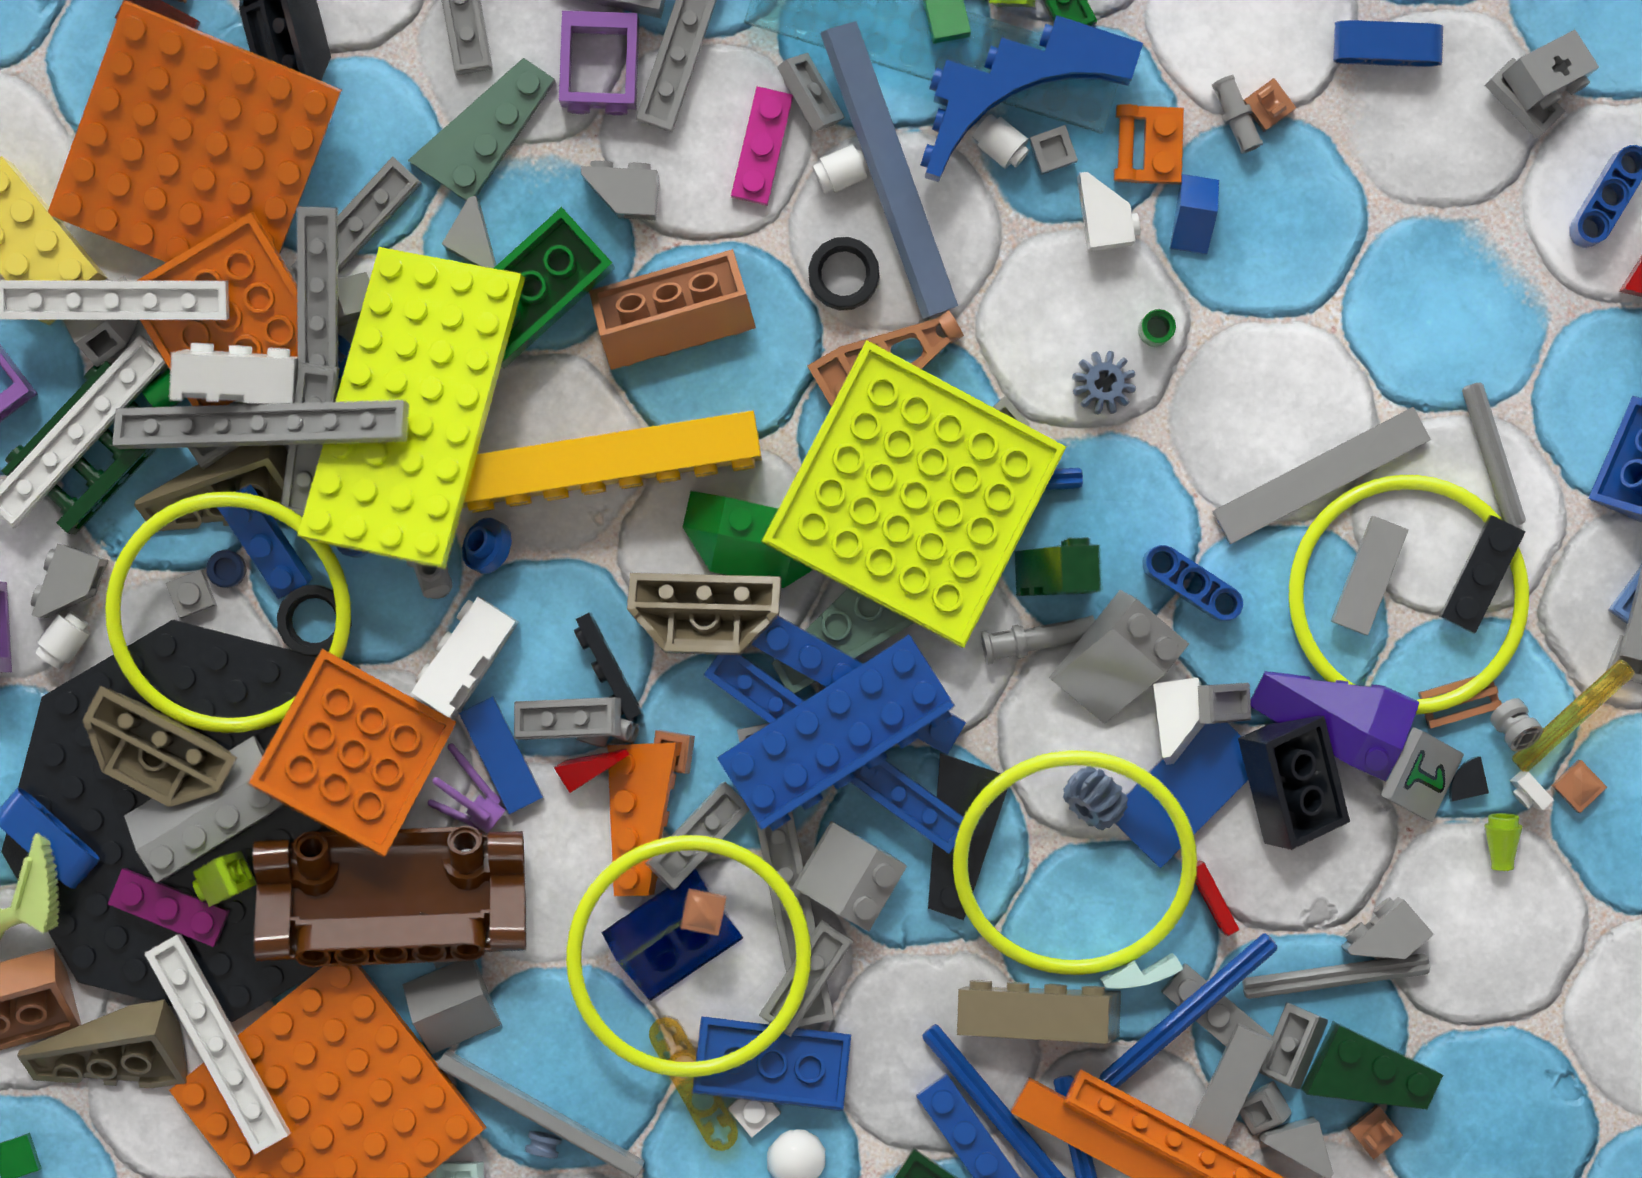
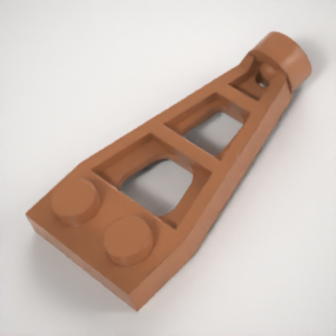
[807,310,964,406]

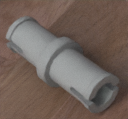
[1211,75,1263,154]

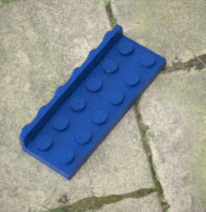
[717,634,955,831]

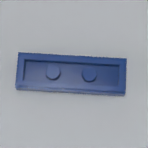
[459,696,544,814]

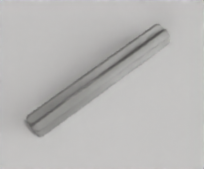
[1462,382,1526,526]

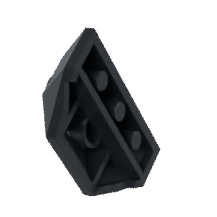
[239,0,331,81]

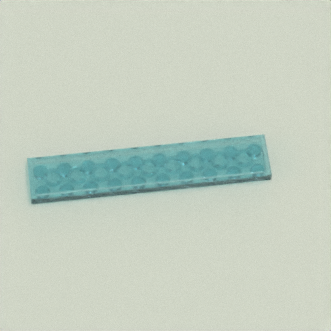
[744,0,1118,134]

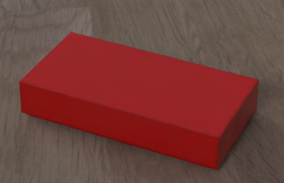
[1195,860,1239,936]

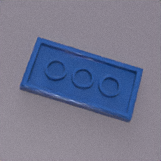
[1116,722,1248,869]
[692,1016,851,1111]

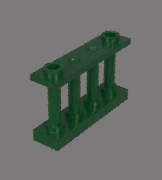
[1,361,158,535]

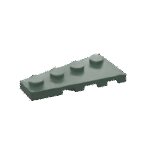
[408,58,556,201]
[771,588,914,694]

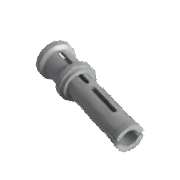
[981,615,1095,665]

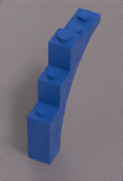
[920,15,1143,182]

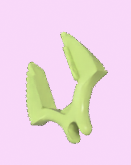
[0,833,59,940]

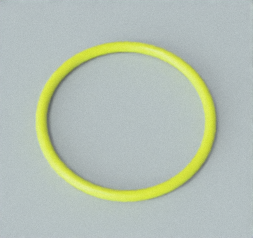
[1289,475,1529,715]
[105,492,351,733]
[953,750,1197,975]
[566,835,811,1077]

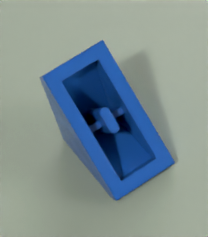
[1170,174,1219,255]

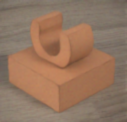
[1244,78,1296,132]
[1348,1104,1403,1159]

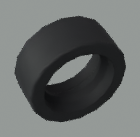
[808,237,880,310]
[277,585,352,656]

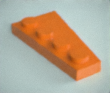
[607,742,682,896]

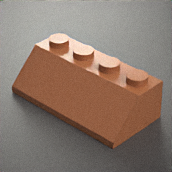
[589,249,756,370]
[0,948,81,1050]

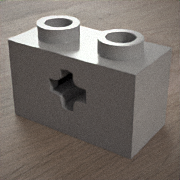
[1502,29,1599,112]

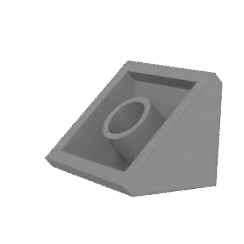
[403,960,502,1054]

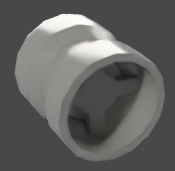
[1490,698,1543,752]

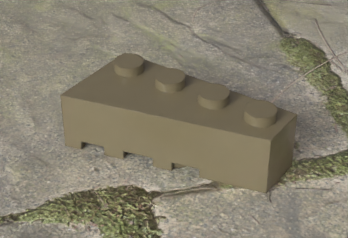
[957,980,1121,1044]

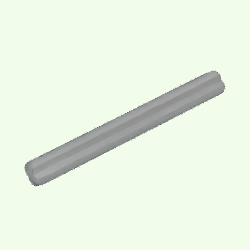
[1242,953,1430,999]

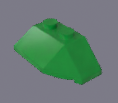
[682,491,813,588]

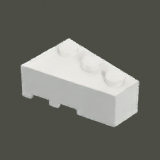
[170,343,298,404]
[410,597,519,718]

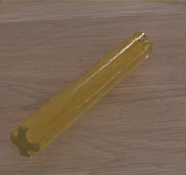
[1512,659,1635,772]

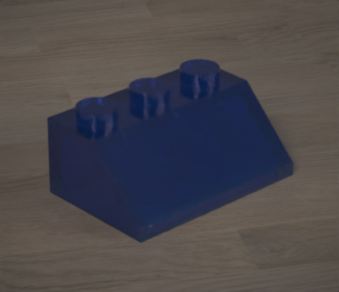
[601,869,744,1001]

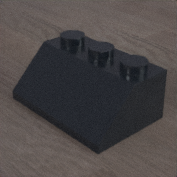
[1238,715,1350,850]

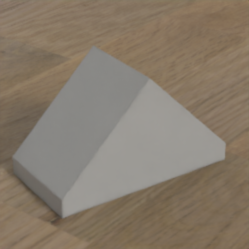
[442,196,496,268]
[1258,1117,1333,1178]

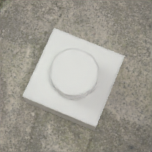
[1510,771,1554,810]
[728,1099,781,1138]

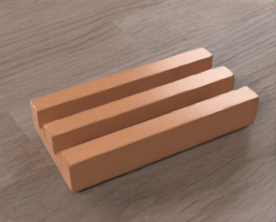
[1418,675,1502,729]

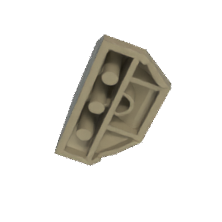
[627,573,782,655]
[82,686,238,807]

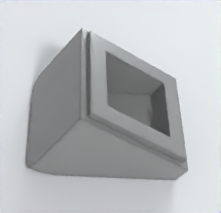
[1239,1081,1291,1136]

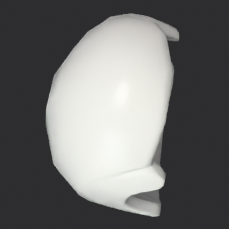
[767,1129,825,1178]

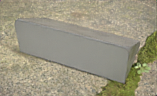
[1259,1002,1328,1089]

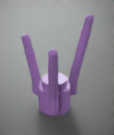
[427,743,505,834]

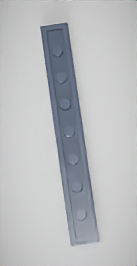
[820,21,958,319]

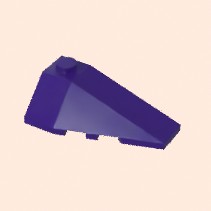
[1250,671,1419,781]

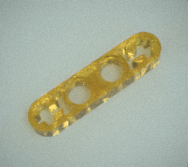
[649,1015,738,1151]

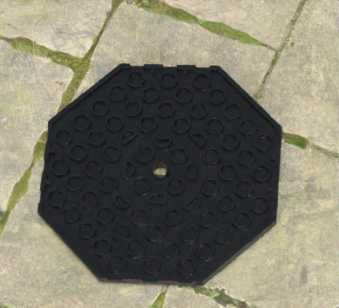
[1,620,333,1022]

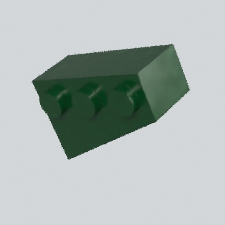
[1015,538,1101,596]
[1301,1021,1443,1110]

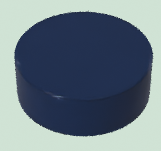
[206,550,246,588]

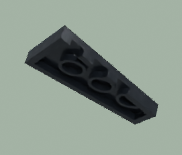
[928,753,1008,920]

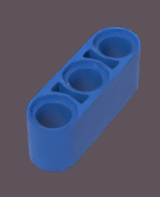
[1333,20,1443,67]
[1569,145,1642,248]
[1142,545,1243,621]
[0,787,100,889]

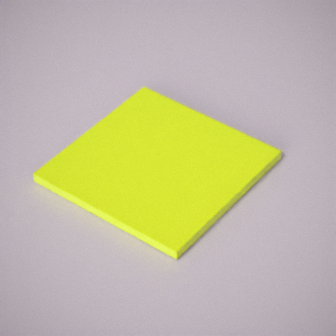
[761,340,1066,648]

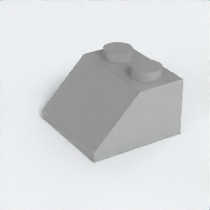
[793,821,907,931]

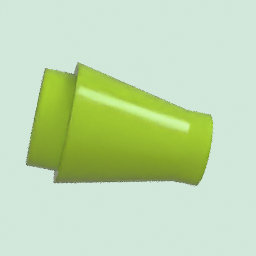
[1484,813,1523,871]

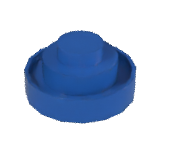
[462,518,512,574]

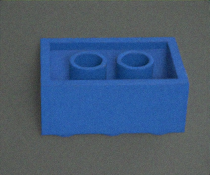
[1588,396,1642,522]

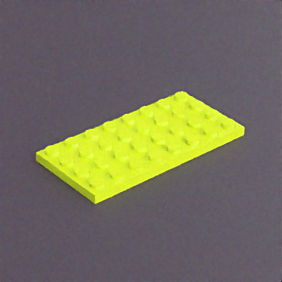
[298,247,525,569]

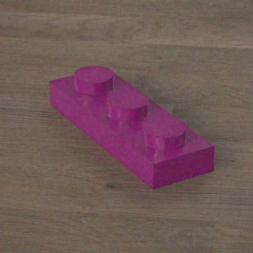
[108,868,230,947]

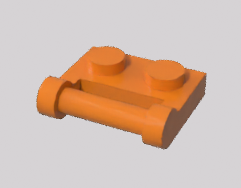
[1113,104,1184,185]

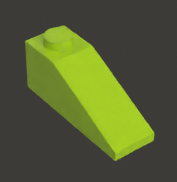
[192,851,257,907]

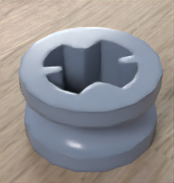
[525,1131,562,1158]

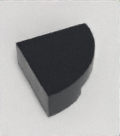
[1449,756,1489,801]

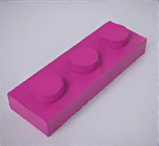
[731,86,793,206]

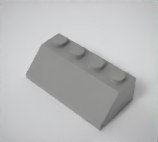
[124,736,286,883]

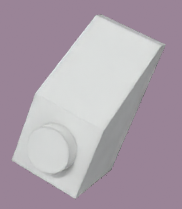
[1077,172,1141,252]
[1153,678,1204,765]

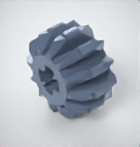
[1072,351,1136,415]
[1063,766,1128,830]

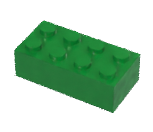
[494,207,615,369]

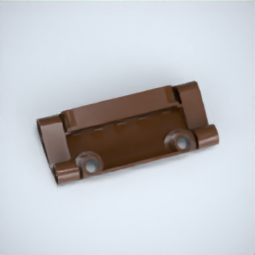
[253,826,526,967]

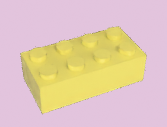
[0,156,107,325]

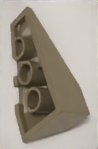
[134,445,288,531]
[17,1000,187,1088]

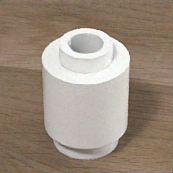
[972,114,1030,169]
[813,144,869,193]
[35,611,90,669]

